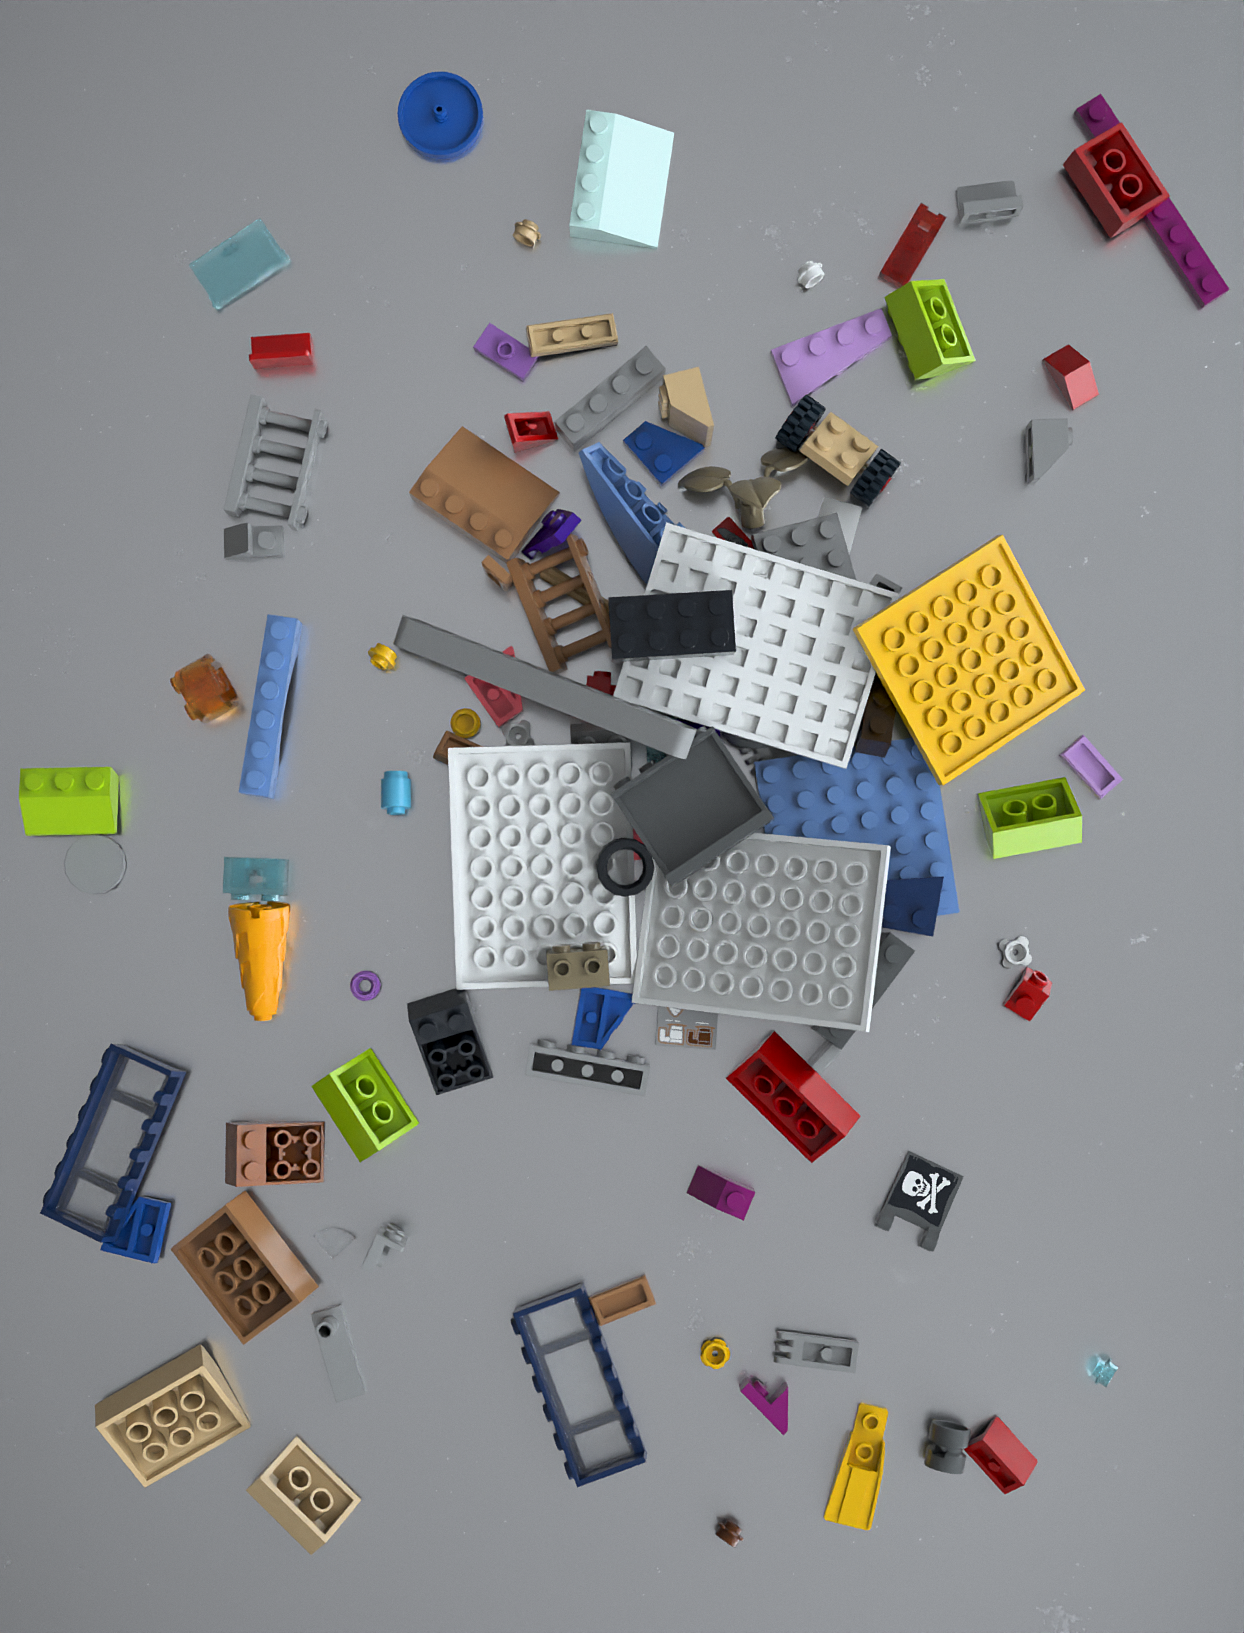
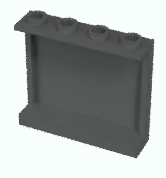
[610,726,774,887]

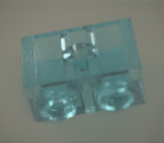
[223,857,289,901]

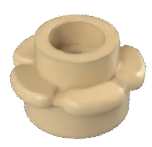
[513,219,541,246]

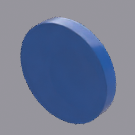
[397,71,484,159]

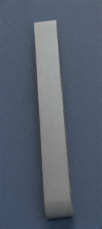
[393,615,696,759]

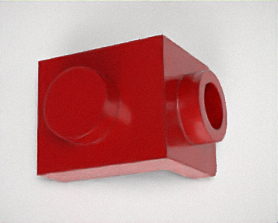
[1004,967,1052,1022]

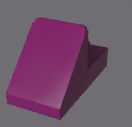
[739,1377,788,1436]

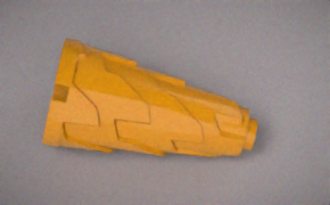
[228,901,290,1021]

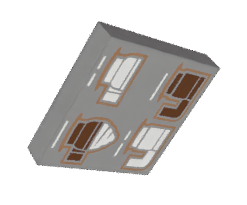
[655,1006,718,1050]

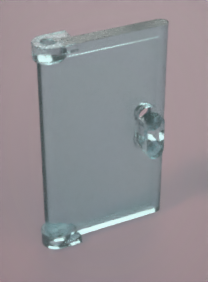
[189,218,291,311]

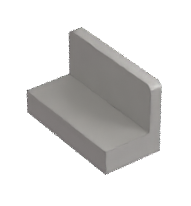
[956,180,1023,224]

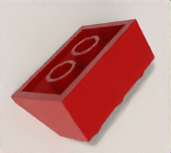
[1063,122,1170,238]

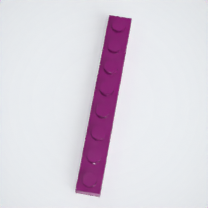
[1074,94,1230,308]

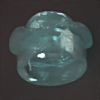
[1092,1358,1118,1387]

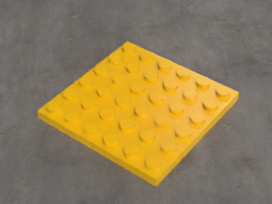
[853,535,1085,785]

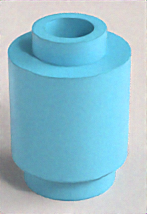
[381,771,411,815]

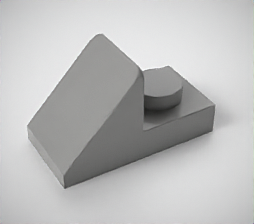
[224,523,285,559]

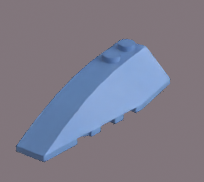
[578,442,685,584]

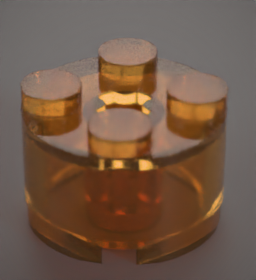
[170,654,239,724]

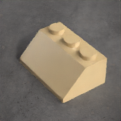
[658,367,714,447]
[246,1436,361,1555]

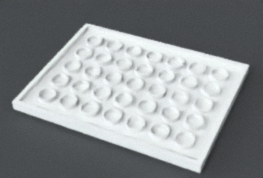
[448,742,637,990]
[632,833,891,1032]

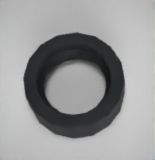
[596,837,654,897]

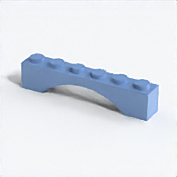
[239,614,302,799]

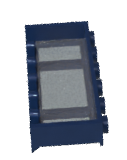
[40,1043,186,1243]
[510,1282,647,1488]

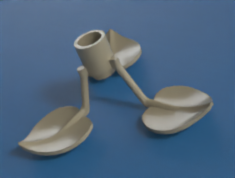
[678,448,810,529]

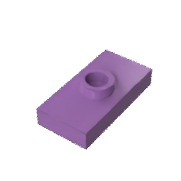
[473,322,539,381]

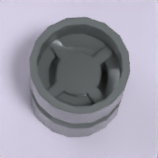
[924,1420,971,1474]

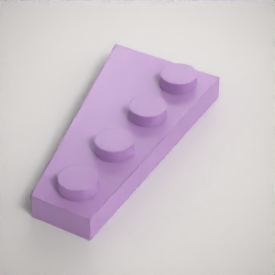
[770,308,892,407]

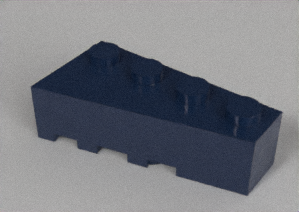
[881,877,944,937]

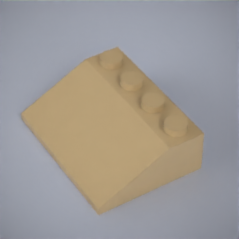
[95,1344,251,1488]

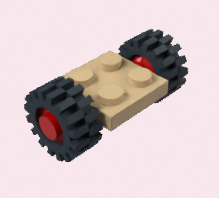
[775,394,901,507]

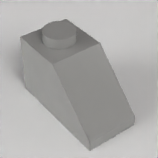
[1026,418,1073,485]

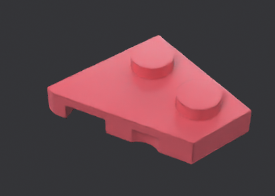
[464,646,523,728]

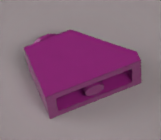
[686,1165,755,1221]

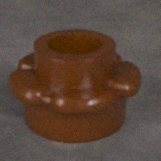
[715,1519,744,1548]

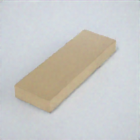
[525,313,619,357]

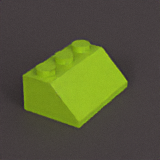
[884,279,976,380]
[19,767,119,836]
[978,777,1082,859]
[311,1048,419,1163]

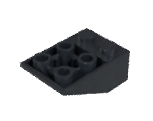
[407,988,494,1095]

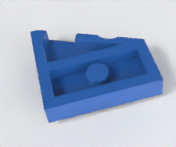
[623,421,705,487]
[571,987,635,1050]
[100,1196,171,1263]

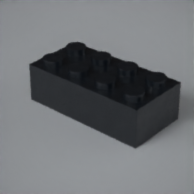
[608,590,736,662]

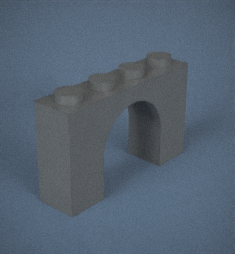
[811,932,915,1050]

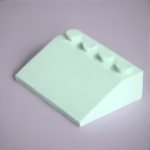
[569,110,674,249]

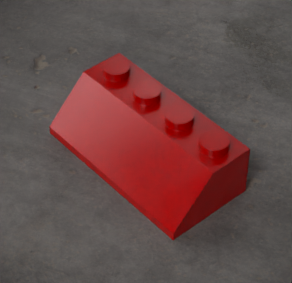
[726,1031,861,1163]

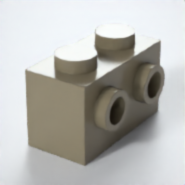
[546,942,610,991]

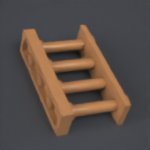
[506,534,611,674]

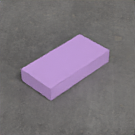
[1059,735,1123,799]

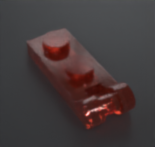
[879,202,947,288]

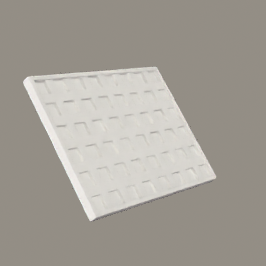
[613,522,899,769]

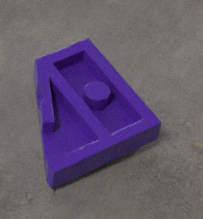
[521,509,582,560]

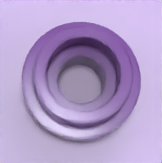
[350,971,381,1001]

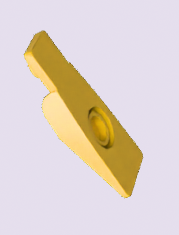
[824,1403,888,1530]

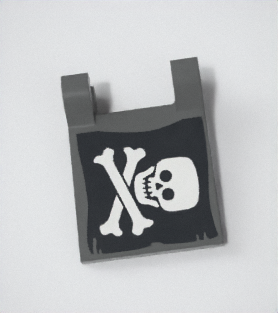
[874,1151,964,1252]

